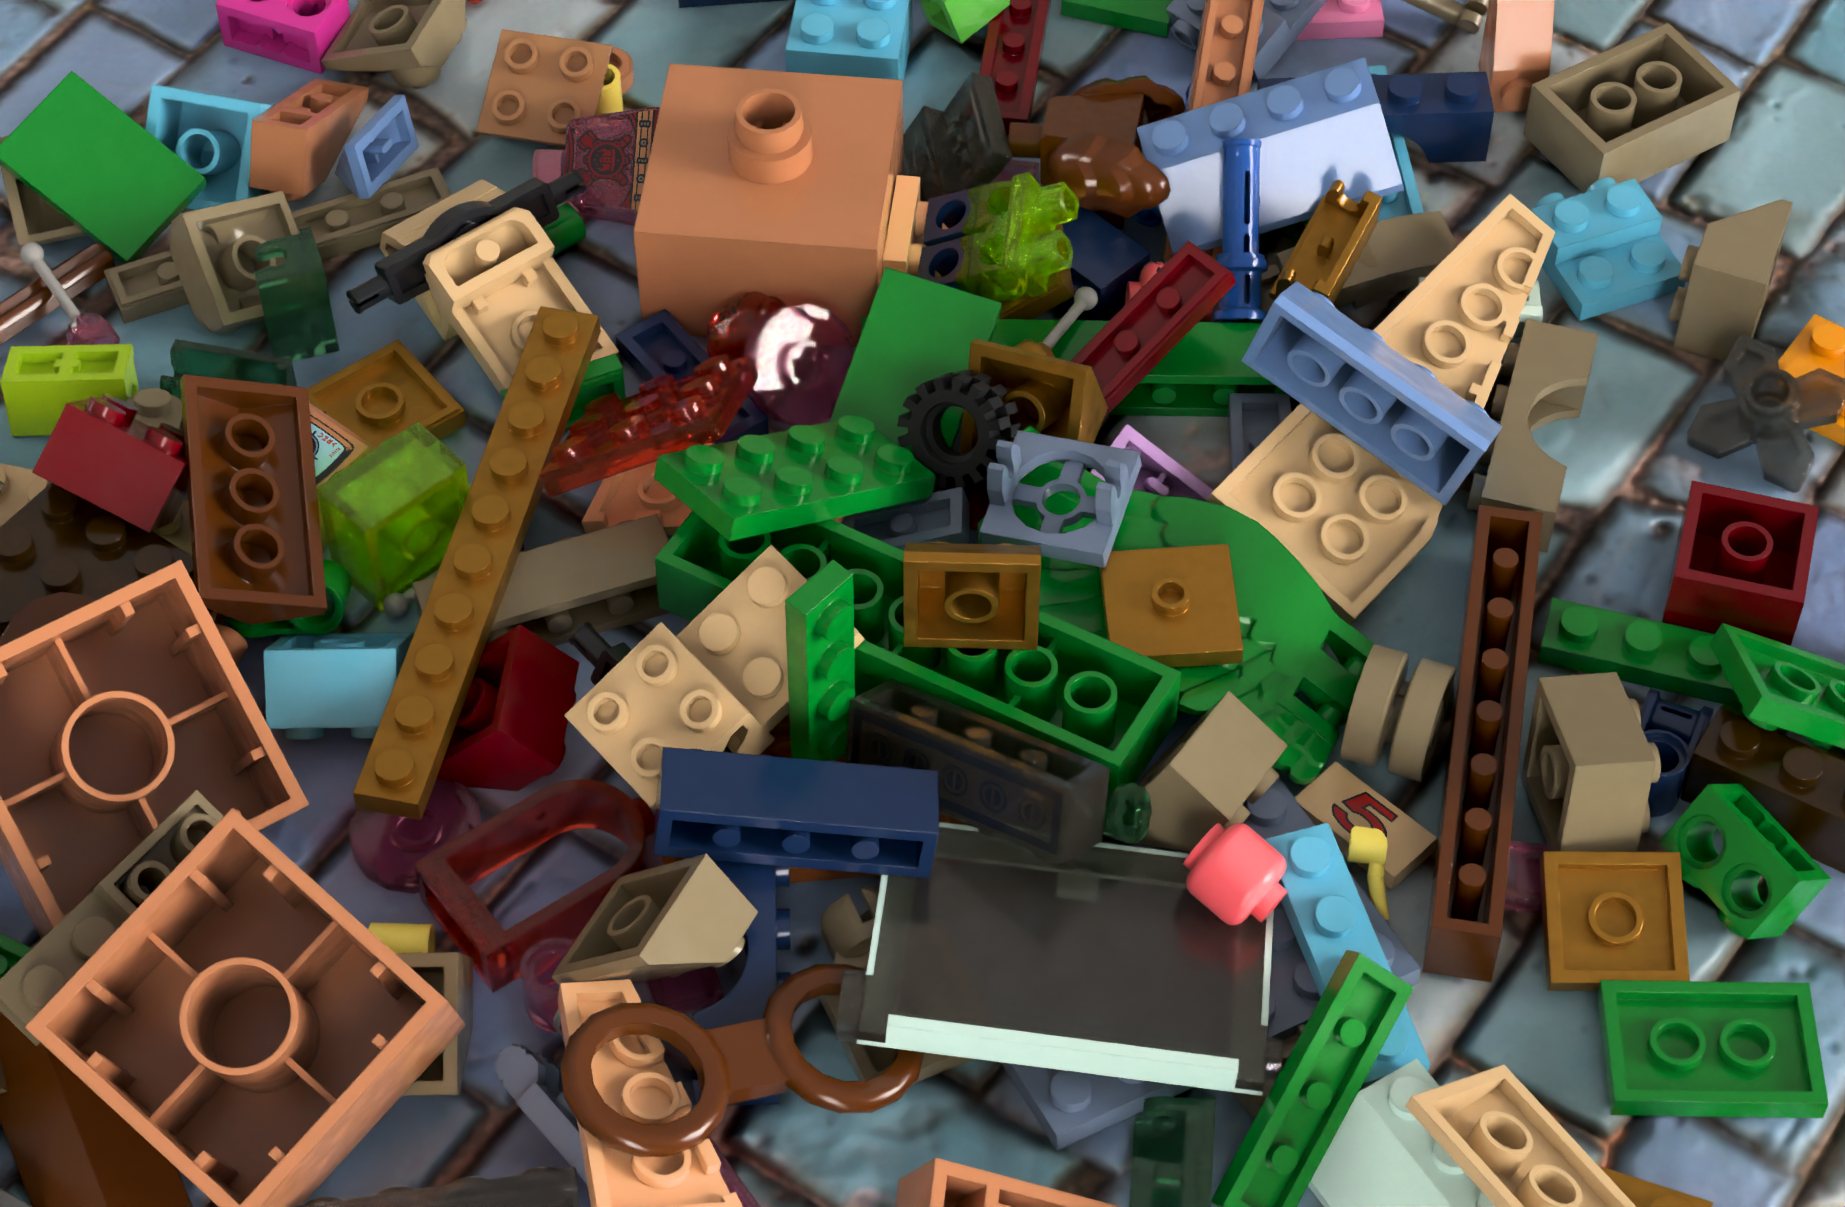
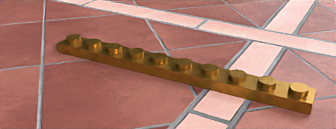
[353,306,601,820]

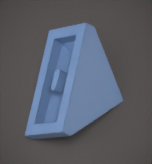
[335,95,419,199]

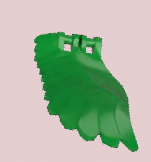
[977,426,1374,786]

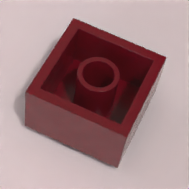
[32,393,188,533]
[1662,481,1819,646]

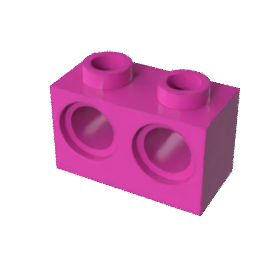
[215,0,350,74]

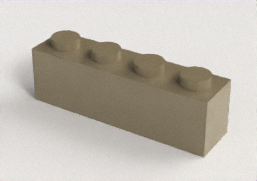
[412,514,671,646]

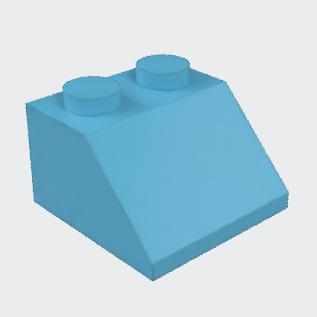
[145,84,275,210]
[264,632,413,739]

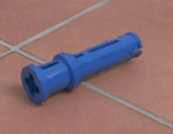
[1213,138,1268,323]

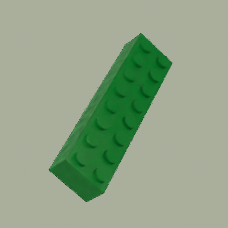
[655,510,1181,814]

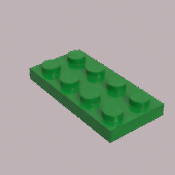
[654,415,937,541]

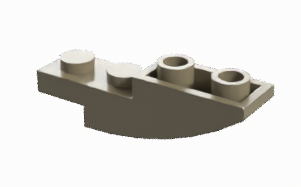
[1261,211,1457,313]
[0,790,224,1046]

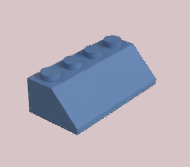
[1136,57,1404,255]
[1241,281,1503,506]

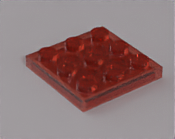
[539,354,759,498]

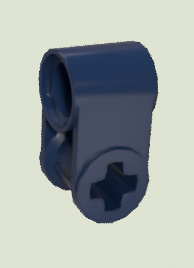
[1640,688,1714,817]

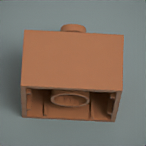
[633,63,904,348]
[0,560,309,939]
[24,808,466,1207]

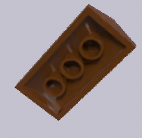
[180,374,327,625]
[0,1012,193,1207]

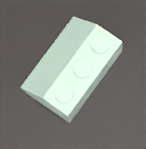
[1308,1059,1495,1207]

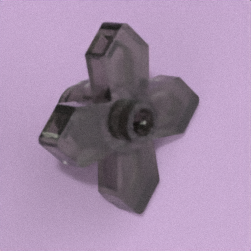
[1687,335,1845,493]

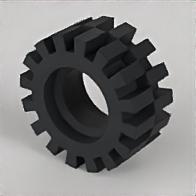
[897,370,1021,489]

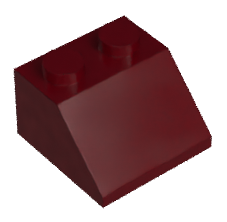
[434,625,579,791]

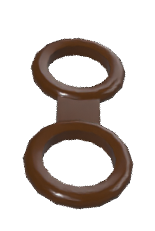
[560,964,925,1157]

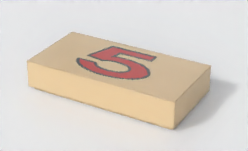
[1294,761,1437,890]

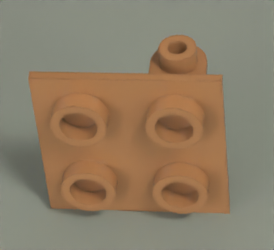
[476,29,612,149]

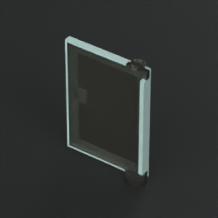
[835,822,1283,1096]

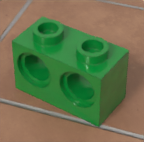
[1659,783,1831,940]

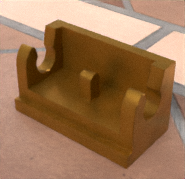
[1269,180,1383,304]

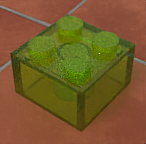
[317,422,470,611]

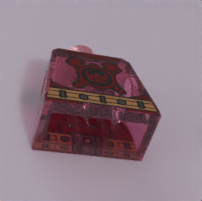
[533,107,660,226]

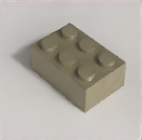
[1523,23,1741,193]

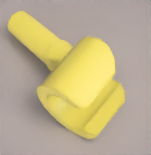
[1347,826,1389,920]

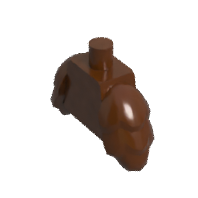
[1008,75,1186,218]

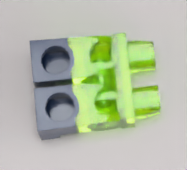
[917,172,1079,301]

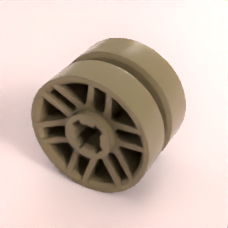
[1341,644,1456,782]

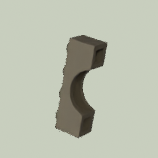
[1467,319,1598,553]

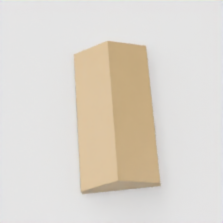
[1405,1065,1636,1207]

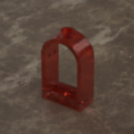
[414,779,655,993]

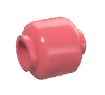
[1183,823,1288,926]

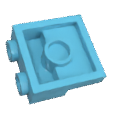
[1530,177,1685,321]

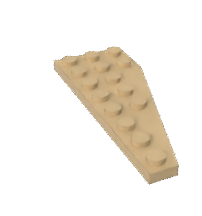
[1206,194,1555,625]

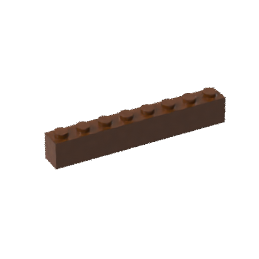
[1422,505,1543,982]

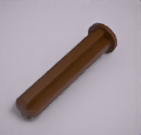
[0,243,116,345]

